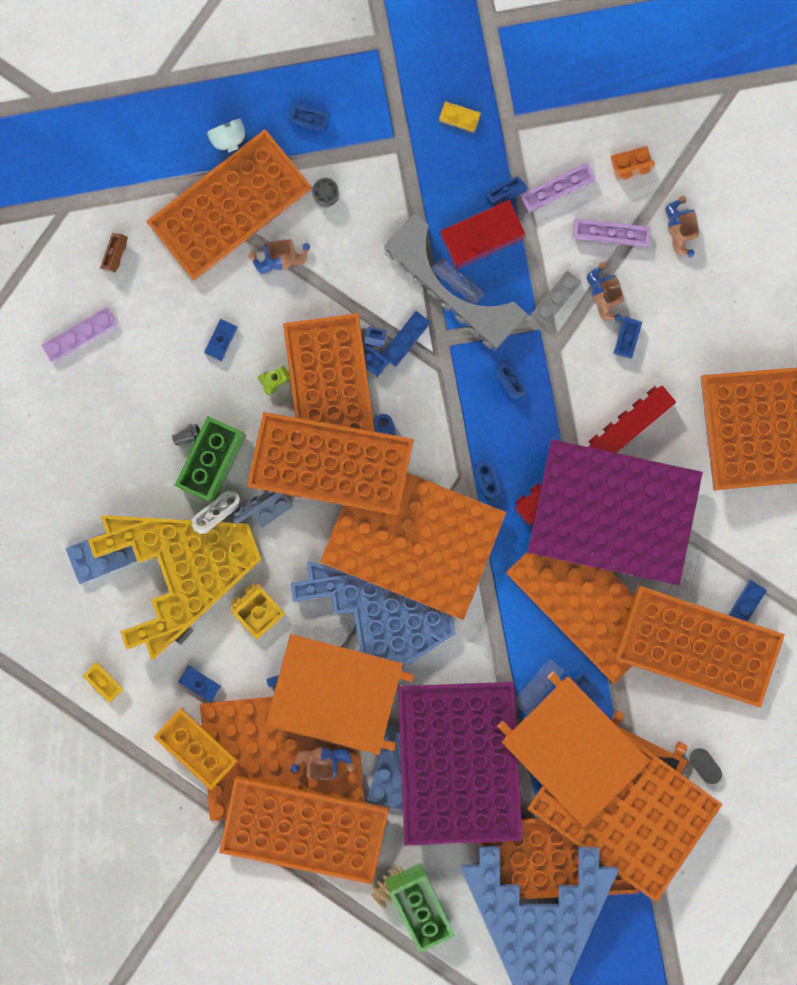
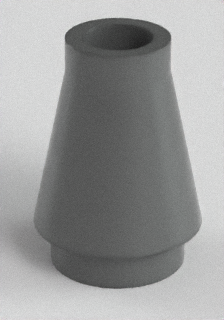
[172,424,201,446]

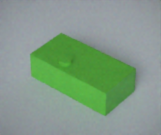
[174,416,247,503]
[385,863,455,953]

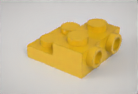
[230,583,286,639]

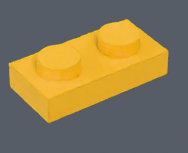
[439,102,481,133]
[82,662,124,703]

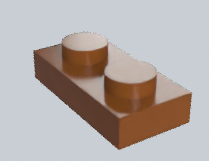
[100,233,128,273]

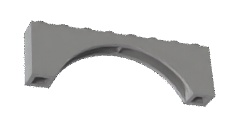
[384,213,528,351]

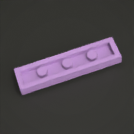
[520,162,596,214]
[572,218,651,247]
[41,307,118,363]

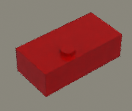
[439,200,525,270]

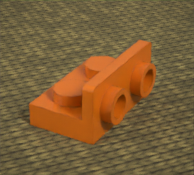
[610,146,655,180]

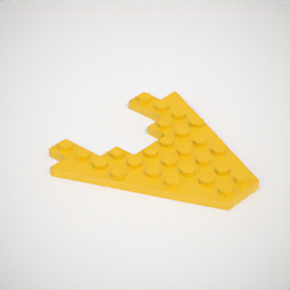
[88,515,261,660]

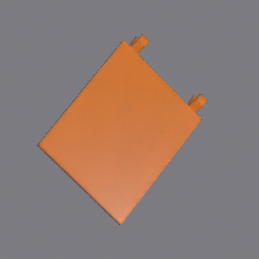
[266,634,414,755]
[497,672,650,828]

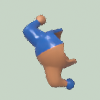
[665,196,699,257]
[248,239,310,274]
[586,262,624,322]
[291,748,355,780]

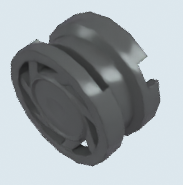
[312,178,339,208]

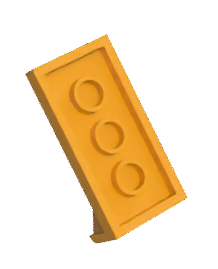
[153,706,238,790]

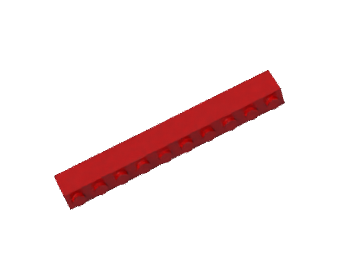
[514,385,677,526]

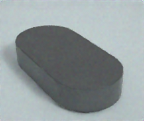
[690,748,722,784]

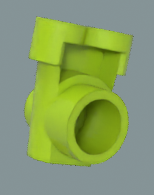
[258,366,290,396]

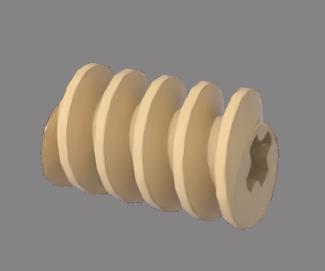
[371,864,404,909]

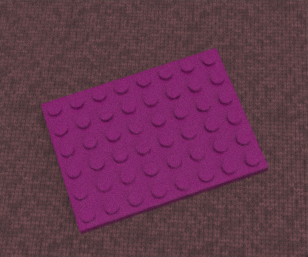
[527,439,703,586]
[398,682,522,846]

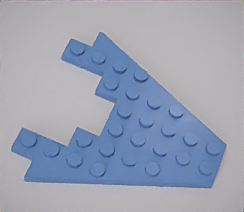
[290,562,455,668]
[461,846,618,985]

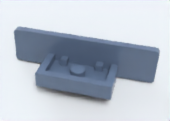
[230,491,293,528]

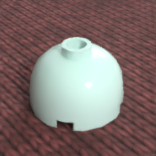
[206,118,245,153]

